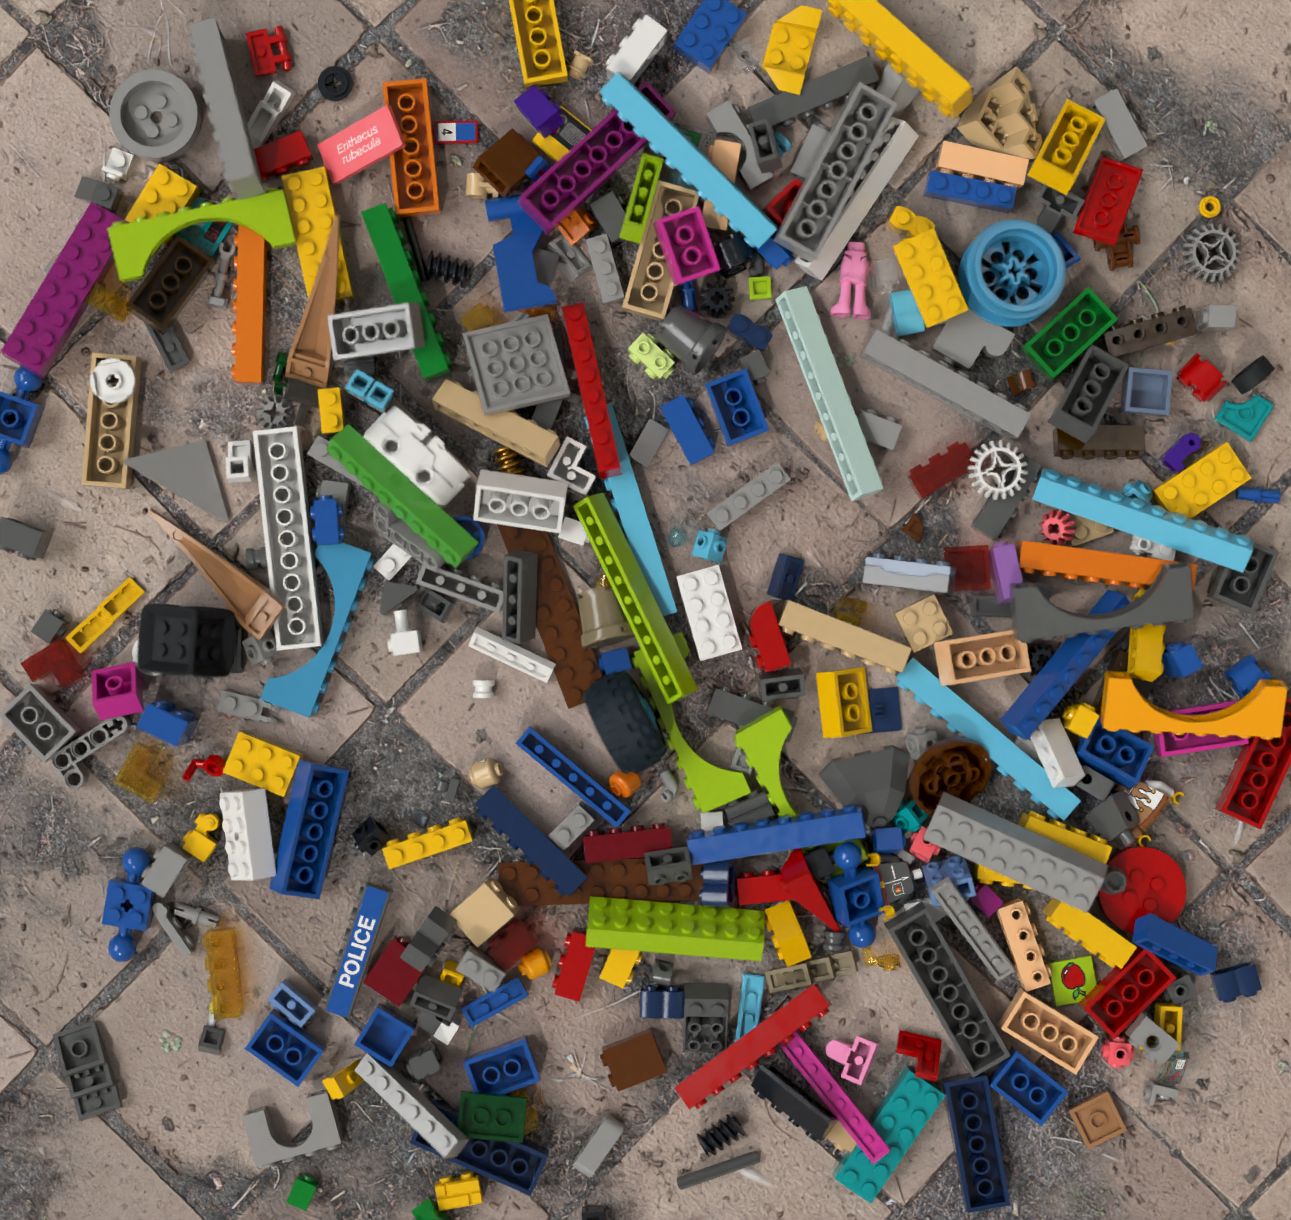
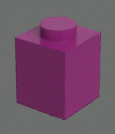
[969,883,1004,918]

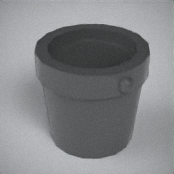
[1100,866,1126,895]

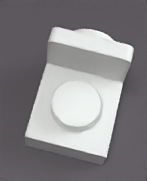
[102,148,135,182]

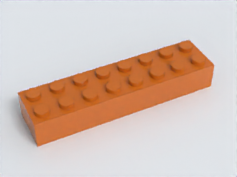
[1015,541,1197,591]

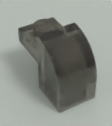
[283,377,319,428]

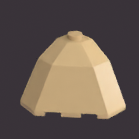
[957,67,1042,159]

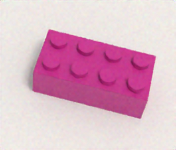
[1153,699,1249,757]

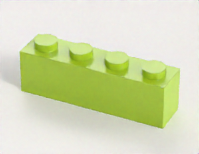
[619,153,664,244]

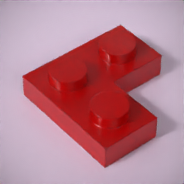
[895,1030,942,1081]

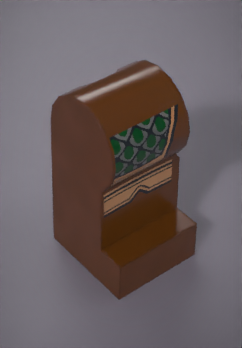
[1006,368,1037,396]

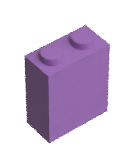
[986,541,1023,605]

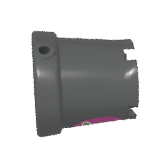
[655,304,727,375]

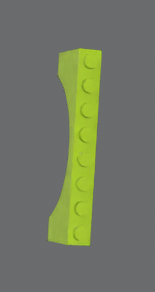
[108,188,296,283]
[631,632,751,813]
[734,705,869,884]

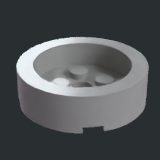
[109,70,202,163]

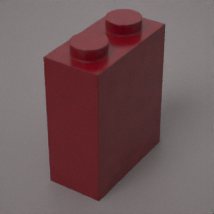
[363,936,427,1007]

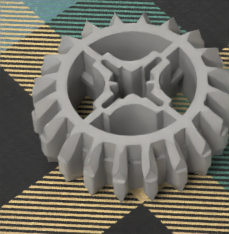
[1182,223,1242,283]

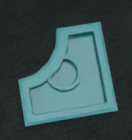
[1213,394,1275,443]

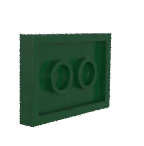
[457,1091,527,1143]

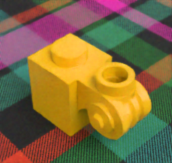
[182,812,220,862]

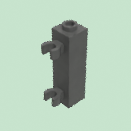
[532,377,581,454]

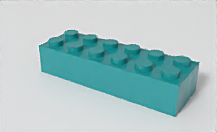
[833,1066,946,1204]

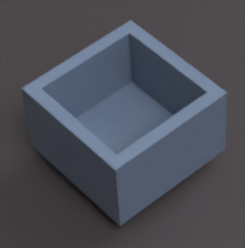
[1120,367,1173,417]

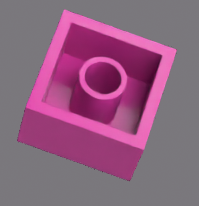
[92,662,144,720]

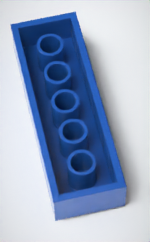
[269,760,349,899]

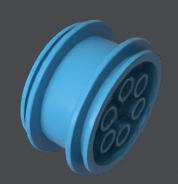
[958,219,1066,327]

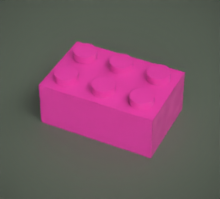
[653,206,721,286]

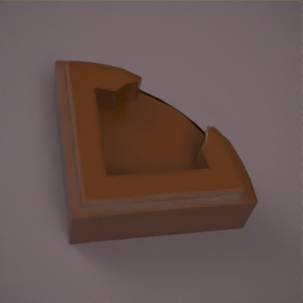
[901,513,923,543]

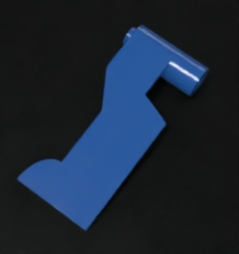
[485,193,557,313]

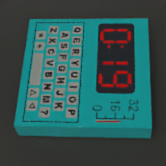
[175,197,234,258]

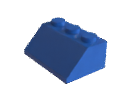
[704,368,769,447]

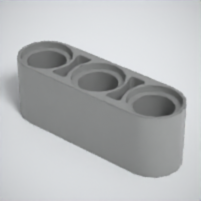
[572,1113,626,1178]

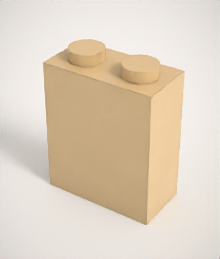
[449,877,520,948]

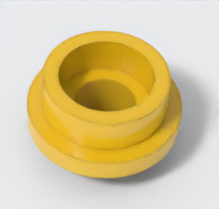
[1199,196,1221,218]

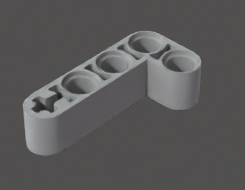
[373,501,446,571]
[52,715,131,789]

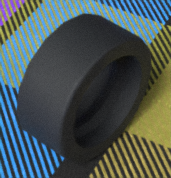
[1231,355,1275,395]

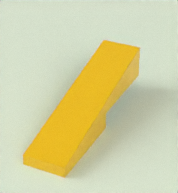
[65,577,145,656]

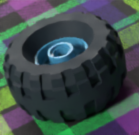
[583,671,668,774]

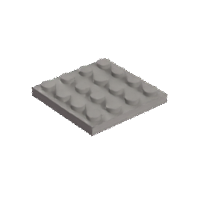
[462,314,570,416]

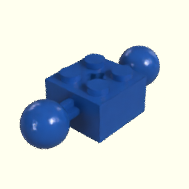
[0,366,44,475]
[827,842,885,948]
[102,847,156,962]

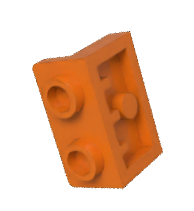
[557,205,597,246]

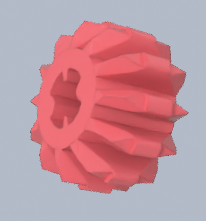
[1039,509,1076,546]

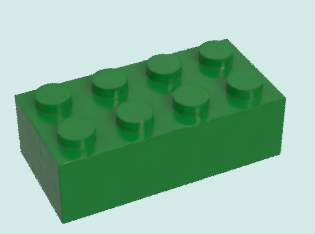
[1020,287,1118,381]

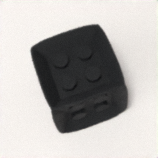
[137,603,236,678]

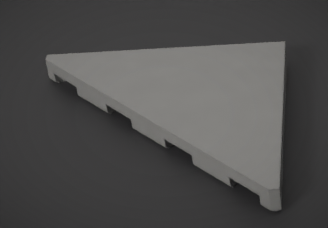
[123,440,229,523]

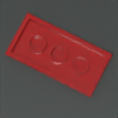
[1073,156,1144,247]

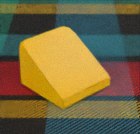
[440,960,464,988]

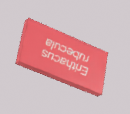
[317,105,406,185]

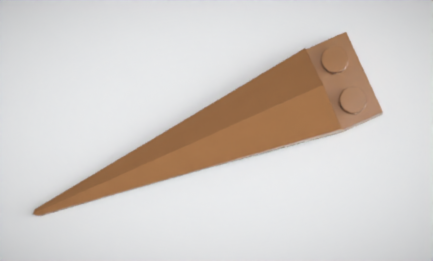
[285,213,340,389]
[148,509,286,641]

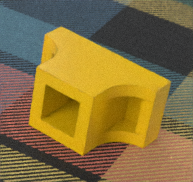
[322,1059,365,1100]

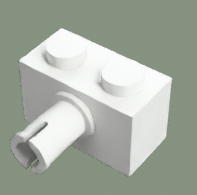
[387,609,423,656]

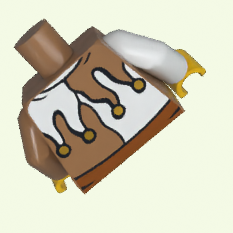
[1115,780,1184,847]

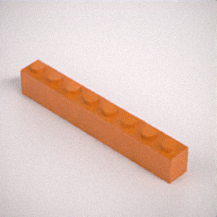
[231,224,268,384]

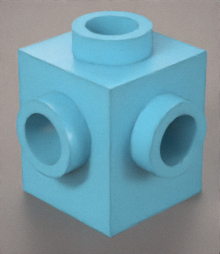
[1121,479,1154,505]
[691,528,728,564]

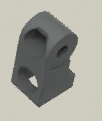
[650,958,674,986]

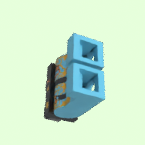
[345,369,394,416]

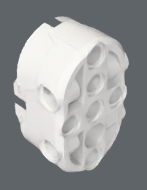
[362,405,470,509]

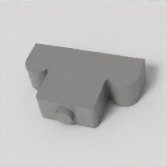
[931,307,1015,370]

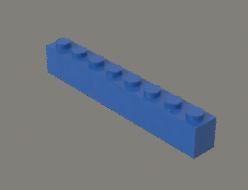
[1000,590,1131,740]
[687,804,866,865]

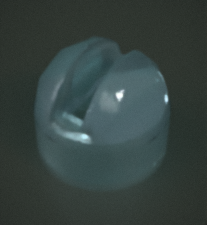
[668,528,687,547]

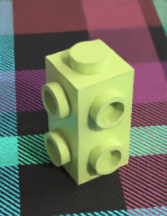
[628,333,675,380]

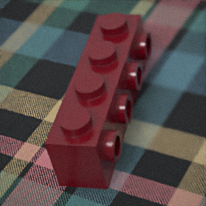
[583,822,673,863]

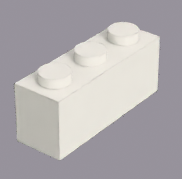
[1030,718,1085,788]

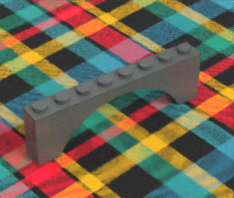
[1009,562,1194,643]

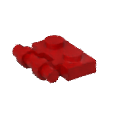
[245,26,292,78]

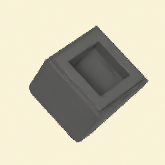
[198,1025,226,1055]

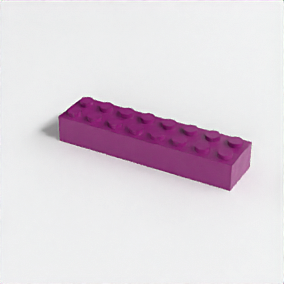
[518,81,676,235]
[0,202,129,379]

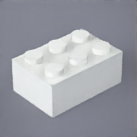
[606,15,668,84]

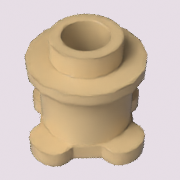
[566,51,593,80]

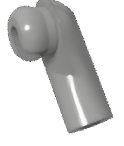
[660,769,679,802]

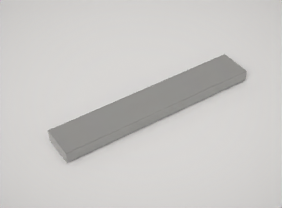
[930,876,1016,981]

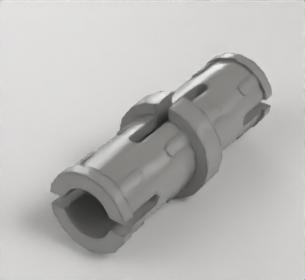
[174,902,220,929]

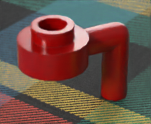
[182,755,226,781]

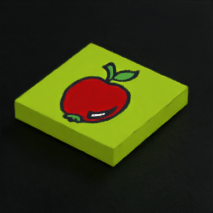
[1047,955,1097,1006]

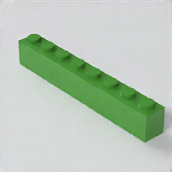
[326,424,478,568]

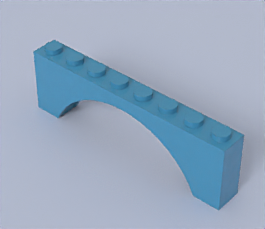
[260,542,375,718]

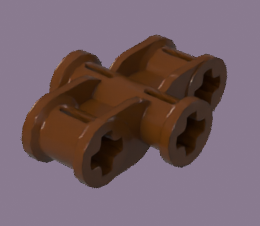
[1092,218,1140,271]

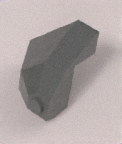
[819,745,910,829]

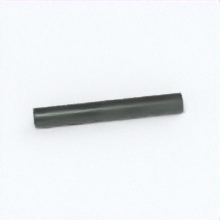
[403,217,430,283]

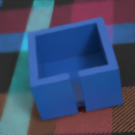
[354,1003,417,1068]

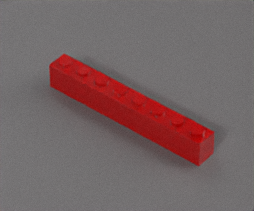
[562,302,622,479]
[674,983,832,1109]

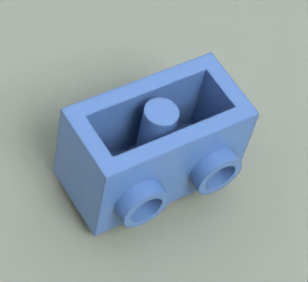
[268,978,319,1027]

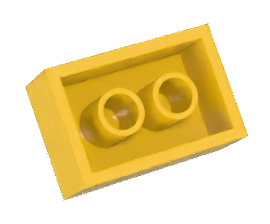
[125,163,201,246]
[223,730,303,797]

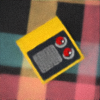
[532,106,591,162]

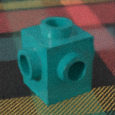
[892,799,929,834]

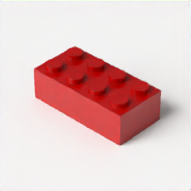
[1078,945,1176,1039]

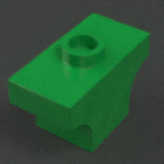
[411,1198,450,1220]

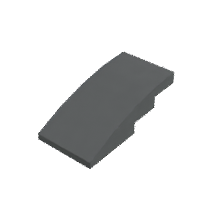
[53,1020,123,1121]

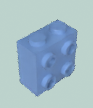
[921,856,976,907]

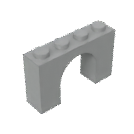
[242,1089,344,1168]

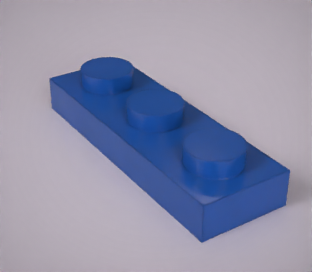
[460,976,529,1028]

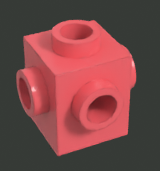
[909,827,942,863]
[1101,1036,1134,1069]

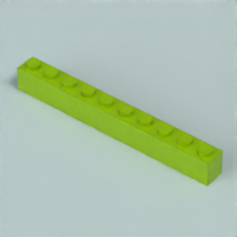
[573,493,698,704]

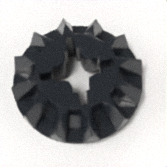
[318,66,353,102]

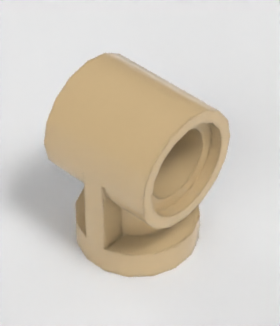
[465,173,498,199]

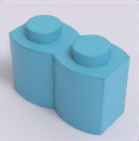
[889,289,925,338]

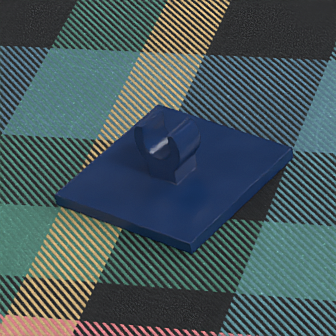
[862,687,902,734]

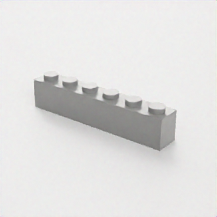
[355,1053,469,1158]

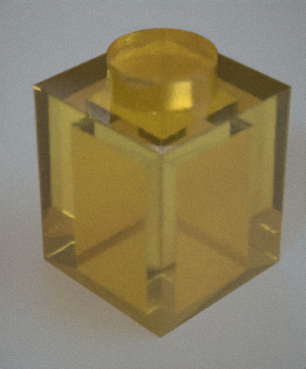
[459,303,495,332]

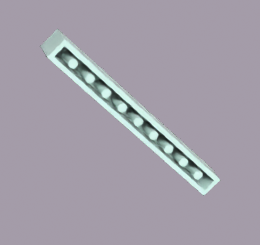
[775,286,884,501]

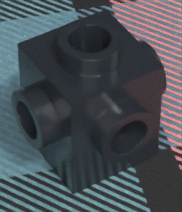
[352,816,391,856]

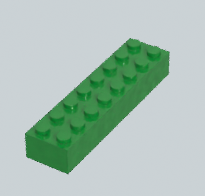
[361,203,453,382]

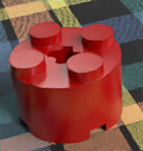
[1176,353,1228,403]

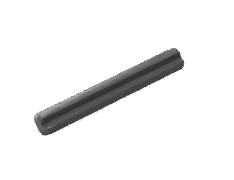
[676,1151,760,1190]

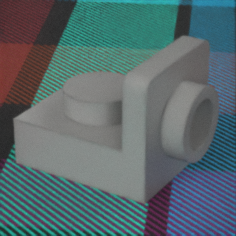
[1143,1080,1179,1106]

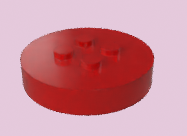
[1096,845,1186,934]

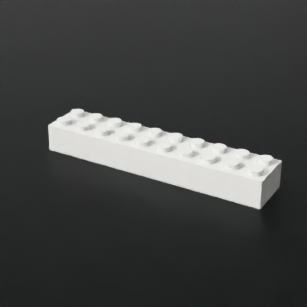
[253,426,324,651]

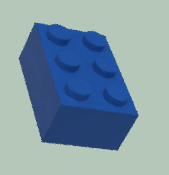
[673,0,747,74]
[136,699,199,747]
[1074,716,1155,789]
[245,1009,327,1087]
[463,1035,541,1095]
[988,1046,1068,1126]

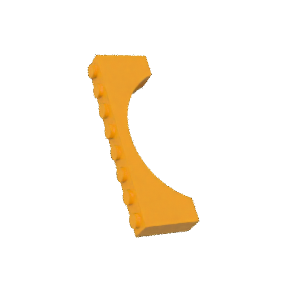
[1100,671,1287,740]

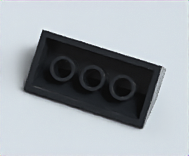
[751,1064,838,1141]

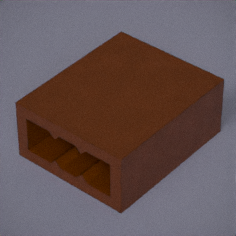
[473,128,544,198]
[600,1028,667,1092]

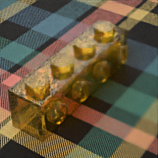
[202,927,244,1020]

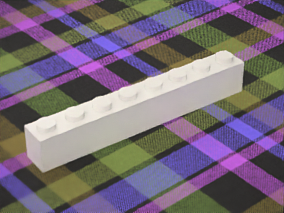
[794,116,919,281]

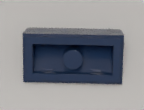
[767,553,805,601]

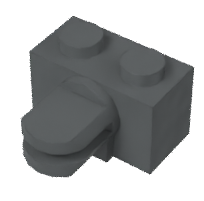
[1035,184,1085,233]

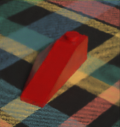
[780,848,840,932]

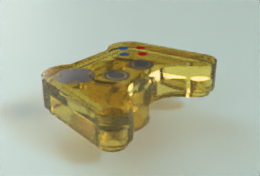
[834,597,868,626]

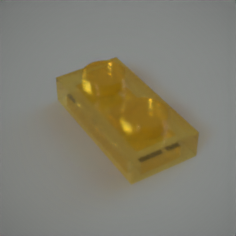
[85,283,129,323]

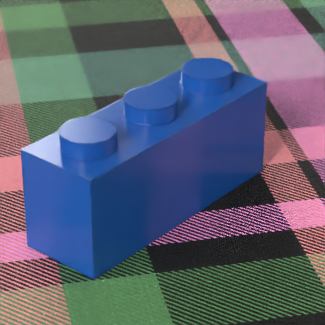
[660,394,716,466]
[1162,641,1203,677]

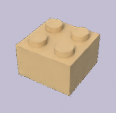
[892,594,954,653]

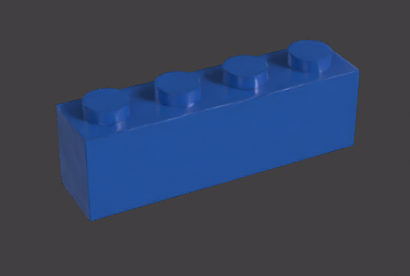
[923,170,1017,213]
[1132,914,1218,976]

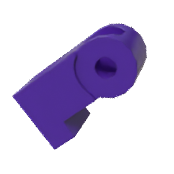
[1159,433,1201,474]

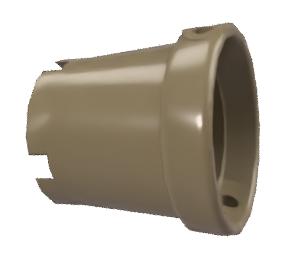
[576,586,635,649]

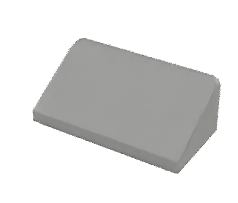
[544,234,592,282]
[629,418,669,468]

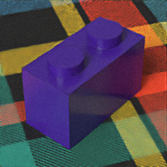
[514,85,565,139]

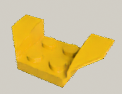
[762,5,823,95]

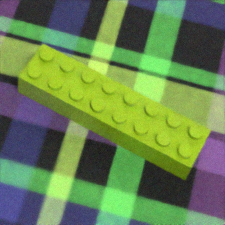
[586,896,765,961]

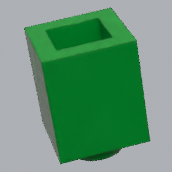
[286,1173,319,1211]

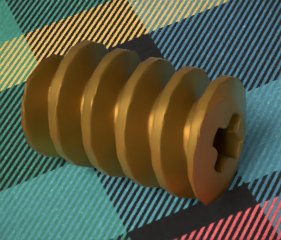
[492,446,525,475]

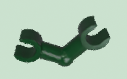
[272,352,288,396]

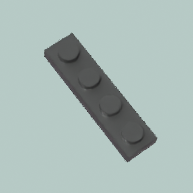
[129,291,190,373]

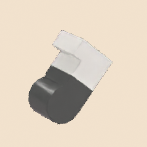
[418,1011,461,1045]

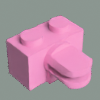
[826,1035,880,1085]

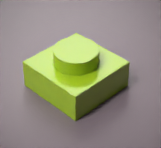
[748,276,772,300]

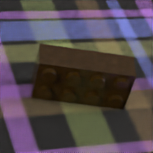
[126,235,215,336]

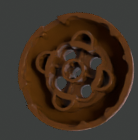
[910,737,991,816]

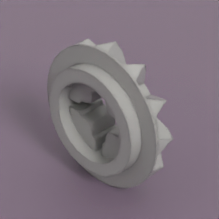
[257,396,292,429]

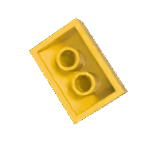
[815,667,872,738]

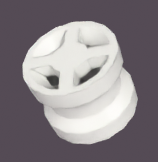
[473,680,495,698]

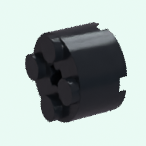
[712,232,756,280]

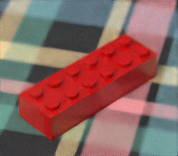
[1215,696,1291,829]

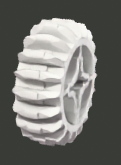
[968,440,1028,500]

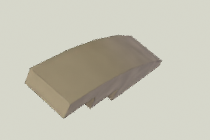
[765,949,858,993]

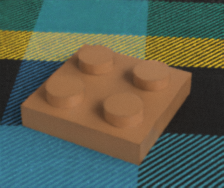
[1068,1090,1127,1150]

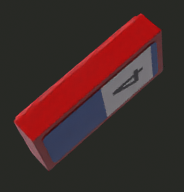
[434,121,478,145]

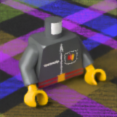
[865,853,923,920]

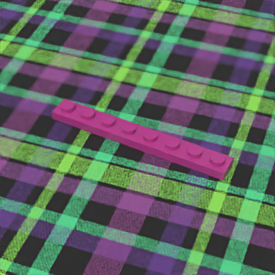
[779,1031,891,1164]

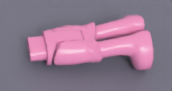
[830,242,871,320]

